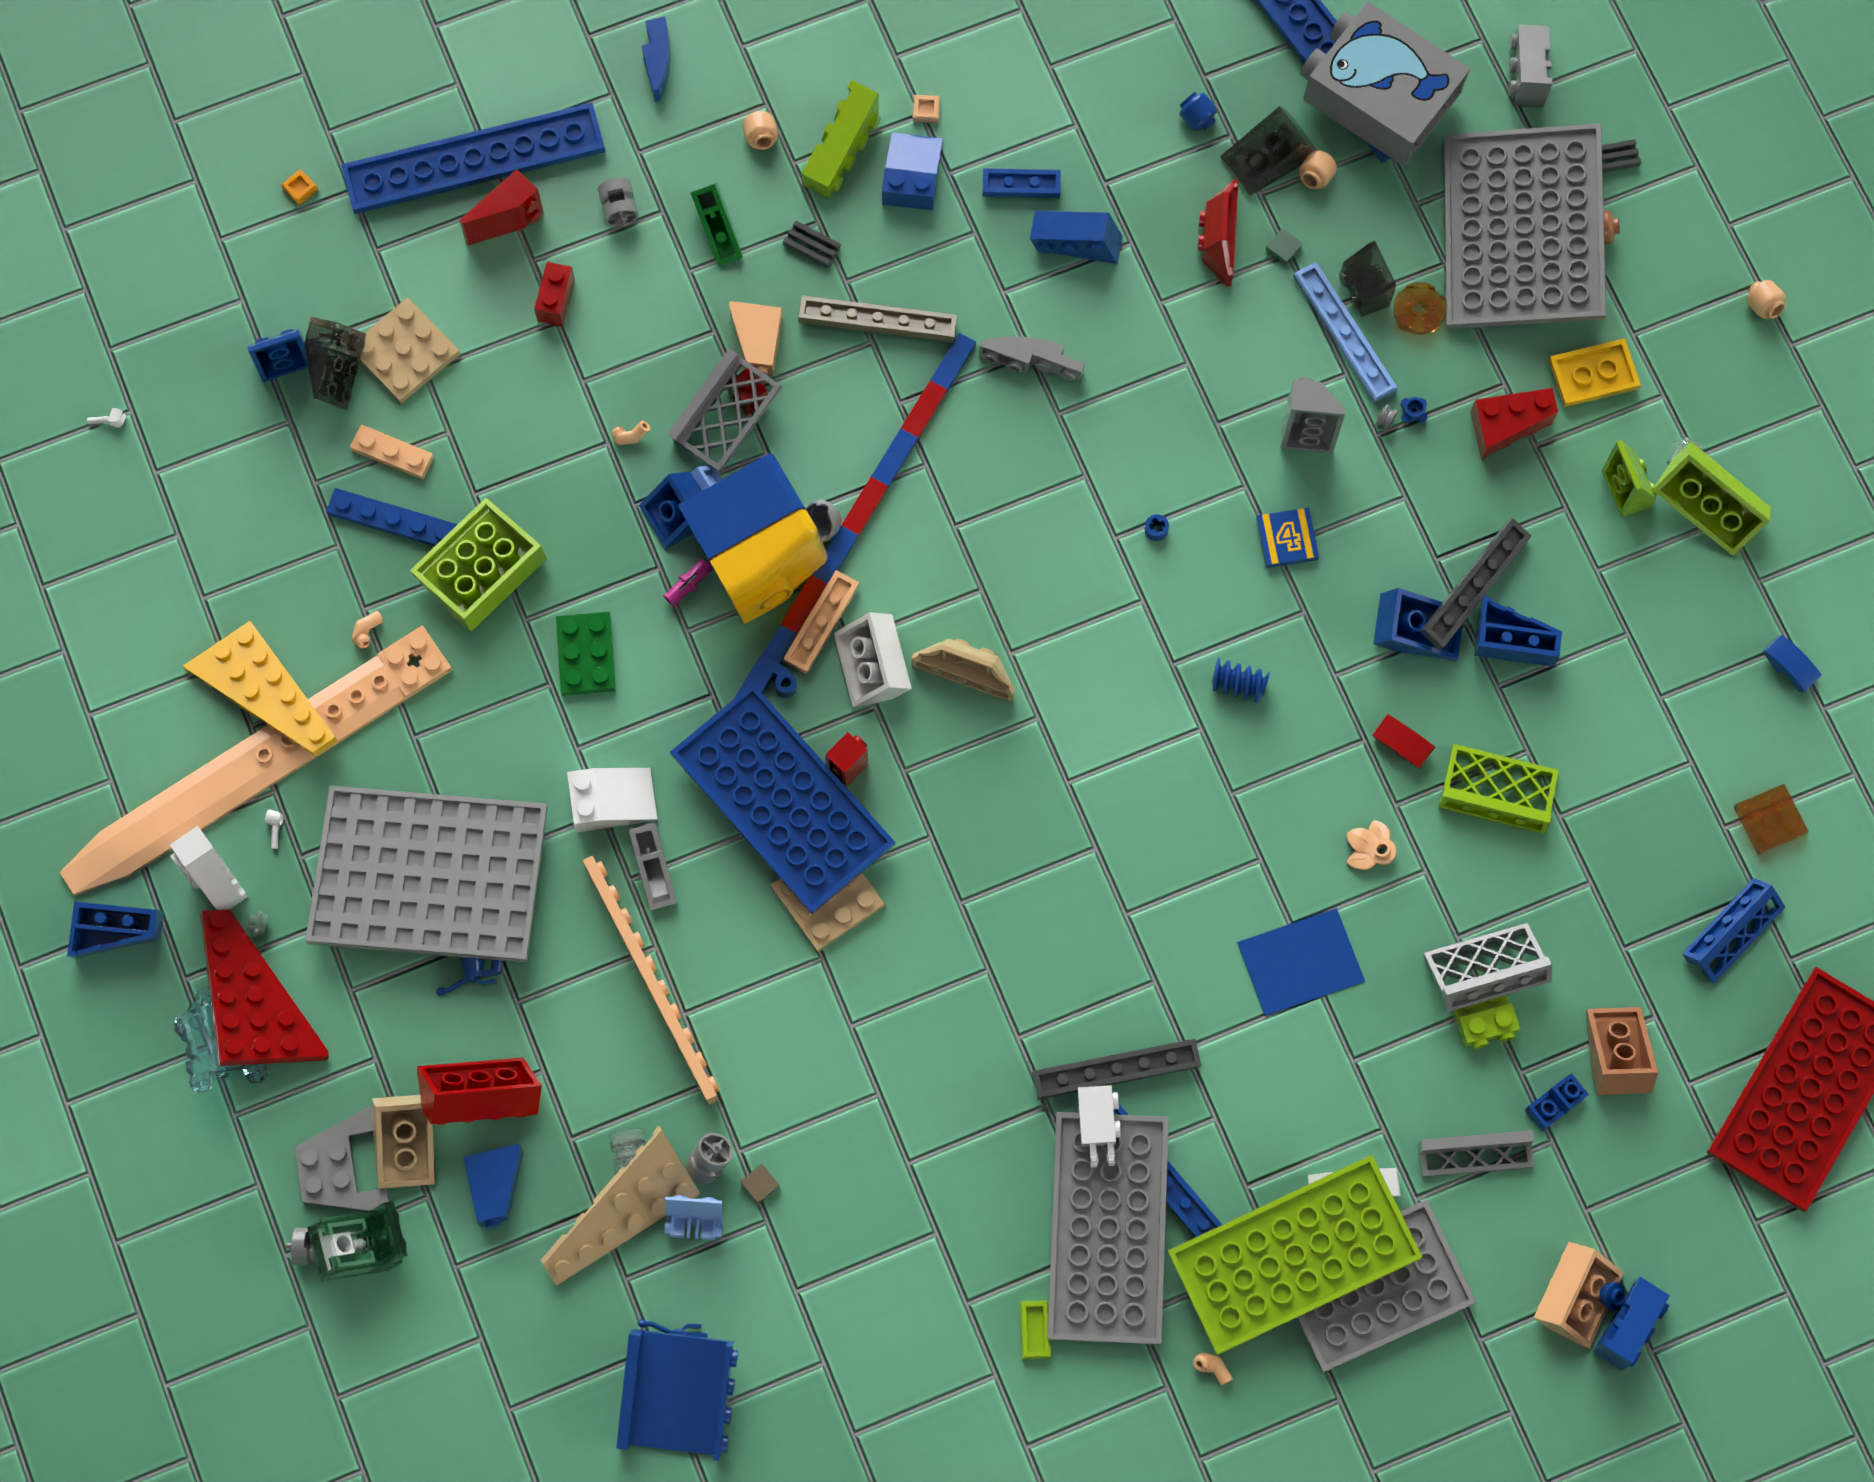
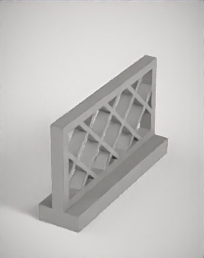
[667,348,782,473]
[1424,923,1552,1012]

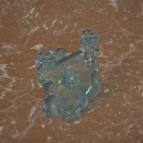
[174,986,269,1093]

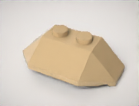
[912,638,1015,702]

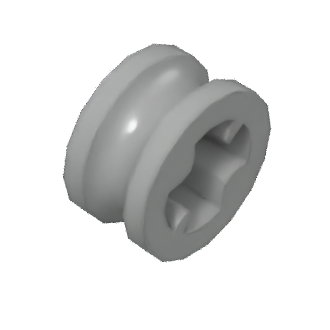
[1375,404,1398,431]

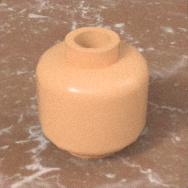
[742,111,778,150]
[1299,151,1337,189]
[1747,280,1786,319]

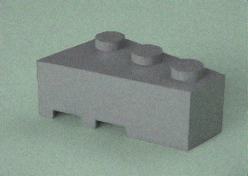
[1509,24,1552,107]

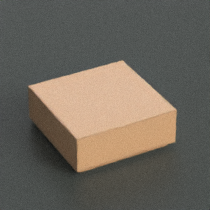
[913,95,940,123]

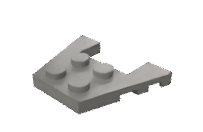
[294,1106,391,1215]

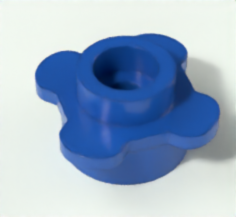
[1401,397,1428,423]

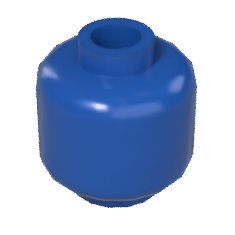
[1179,92,1217,131]

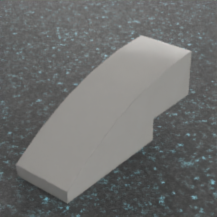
[628,822,677,910]

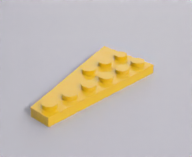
[183,621,338,757]

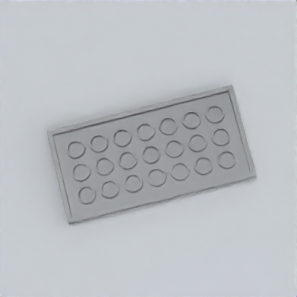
[1048,1112,1169,1345]

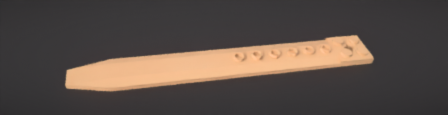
[59,625,453,896]

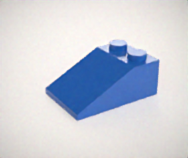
[882,132,943,211]
[247,329,313,382]
[1373,588,1463,661]

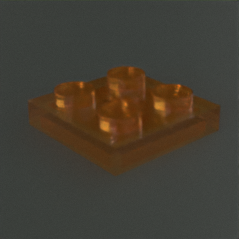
[1734,784,1809,855]

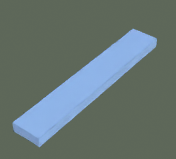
[1293,262,1398,403]

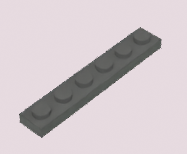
[1420,518,1531,650]
[1032,1039,1201,1100]

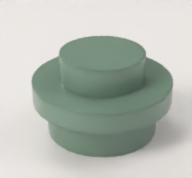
[247,910,268,938]

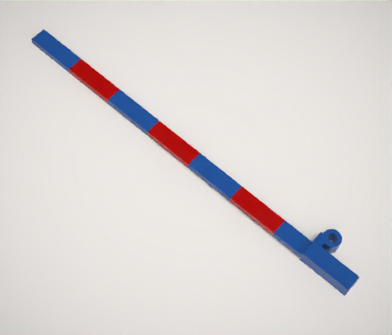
[734,333,976,699]

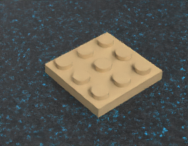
[348,297,460,404]
[770,873,885,952]

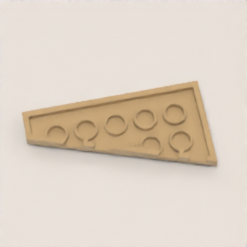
[541,1126,700,1286]

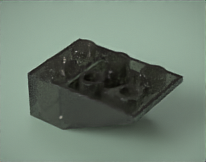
[304,317,366,410]

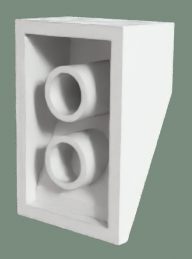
[567,768,658,833]

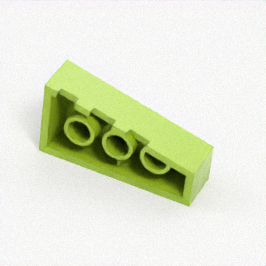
[801,79,881,198]

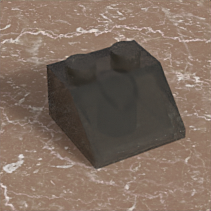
[1339,241,1396,317]

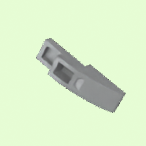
[979,337,1085,382]

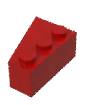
[1470,388,1558,460]

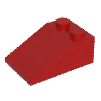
[459,169,543,245]

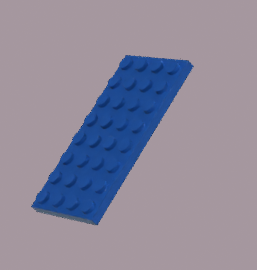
[670,684,895,915]

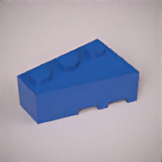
[1030,211,1123,264]
[67,901,164,958]
[1592,1277,1670,1370]

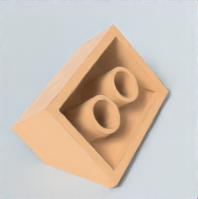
[1534,1242,1624,1349]

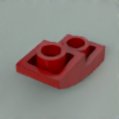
[1372,714,1435,769]

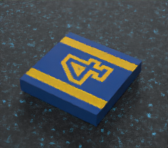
[1256,508,1319,568]

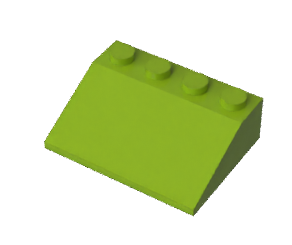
[409,498,547,632]

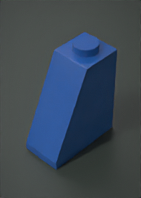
[464,1144,523,1229]

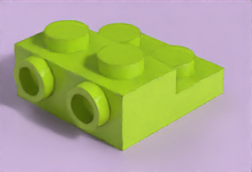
[1453,995,1520,1049]

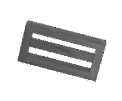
[1602,139,1641,173]
[783,220,841,268]

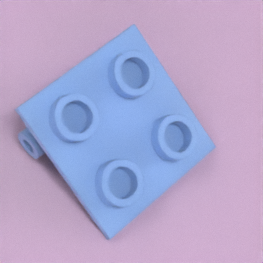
[665,1195,723,1241]

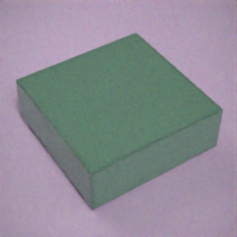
[1266,228,1303,265]

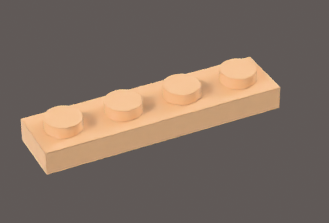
[783,570,859,675]

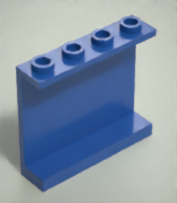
[616,1329,738,1461]

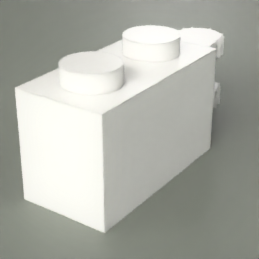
[1078,1085,1121,1168]

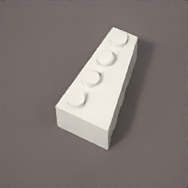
[170,826,248,910]

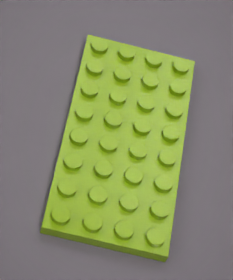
[1168,1155,1423,1355]

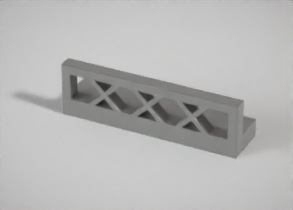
[1418,1130,1534,1177]

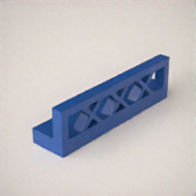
[1682,878,1786,983]

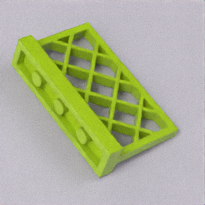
[1438,744,1559,834]

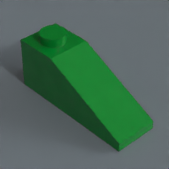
[690,182,743,266]

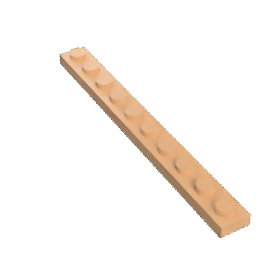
[583,855,720,1105]

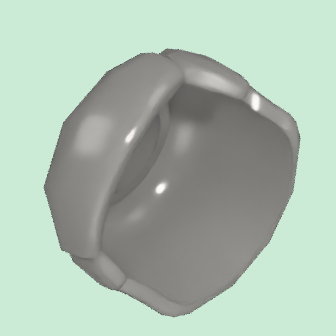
[805,500,841,542]

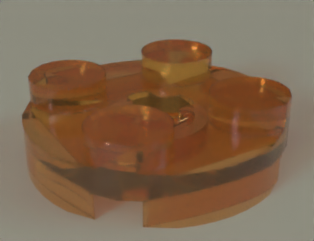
[1393,282,1447,334]

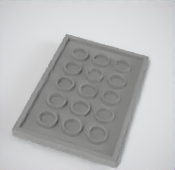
[1296,1200,1477,1373]

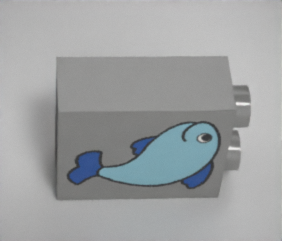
[1300,1,1471,167]

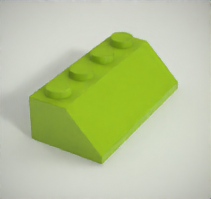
[1653,442,1771,556]

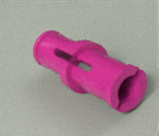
[663,558,712,608]

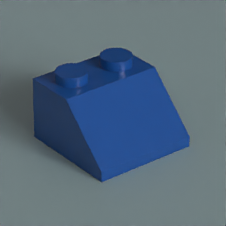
[639,471,702,548]

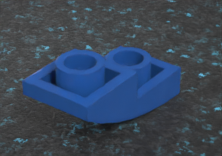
[1762,635,1822,692]
[1525,1073,1589,1131]

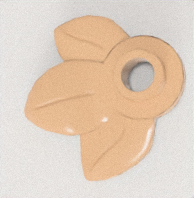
[1347,820,1397,870]

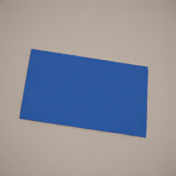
[1237,908,1365,1016]

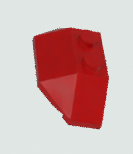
[1197,180,1239,286]

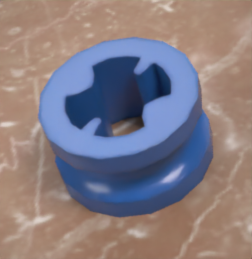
[1144,514,1169,541]

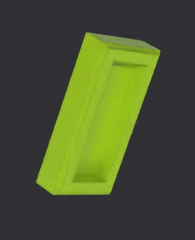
[1020,1300,1051,1360]

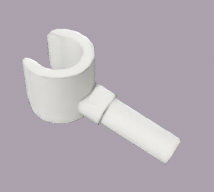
[87,408,126,428]
[265,810,284,849]

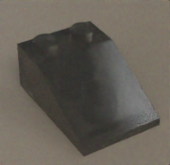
[1220,106,1318,196]

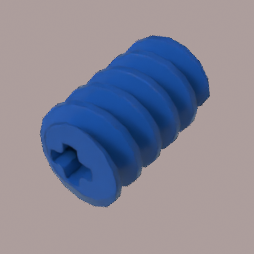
[1211,657,1270,703]

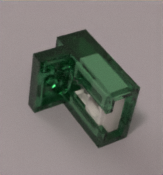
[307,1201,408,1282]

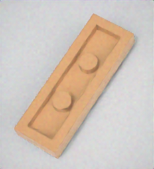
[350,424,434,480]

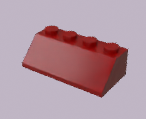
[417,1057,542,1125]

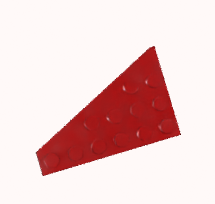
[200,910,329,1066]

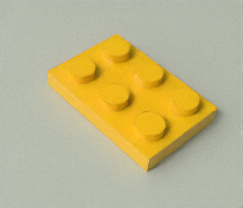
[1548,338,1641,408]

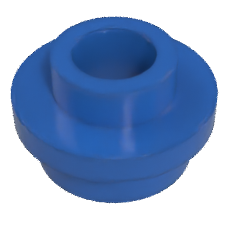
[1599,1282,1625,1311]

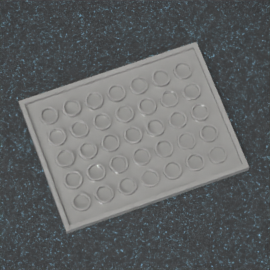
[1444,123,1606,329]

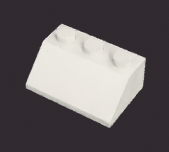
[834,612,912,708]

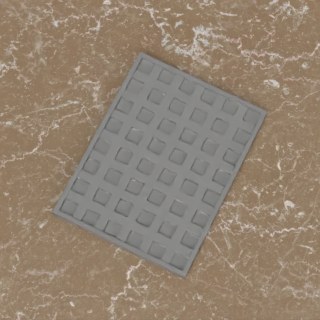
[305,785,548,963]

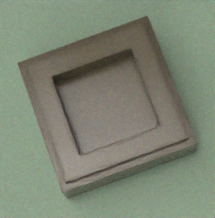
[740,1164,780,1204]

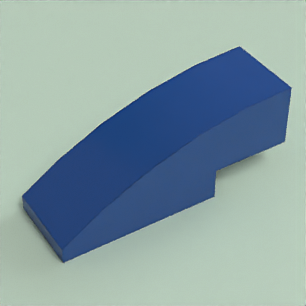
[641,16,670,102]

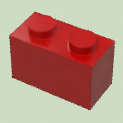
[534,262,575,327]
[825,732,868,787]

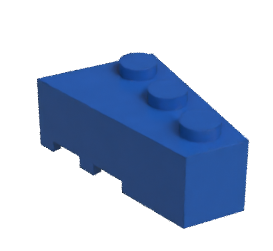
[1474,595,1562,667]

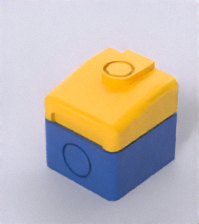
[678,454,827,624]

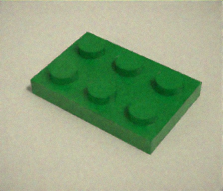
[556,612,616,696]

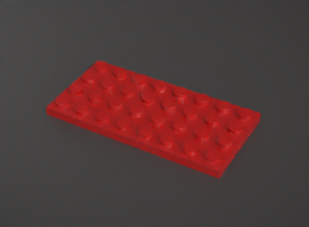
[1706,967,1874,1212]

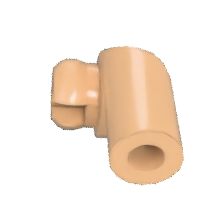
[611,421,650,445]
[352,611,383,648]
[1193,1353,1233,1386]

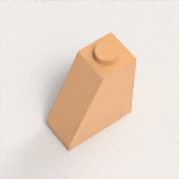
[729,301,783,376]

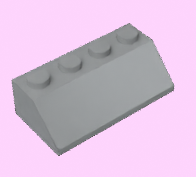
[1280,377,1346,454]

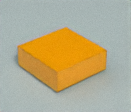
[281,169,318,206]

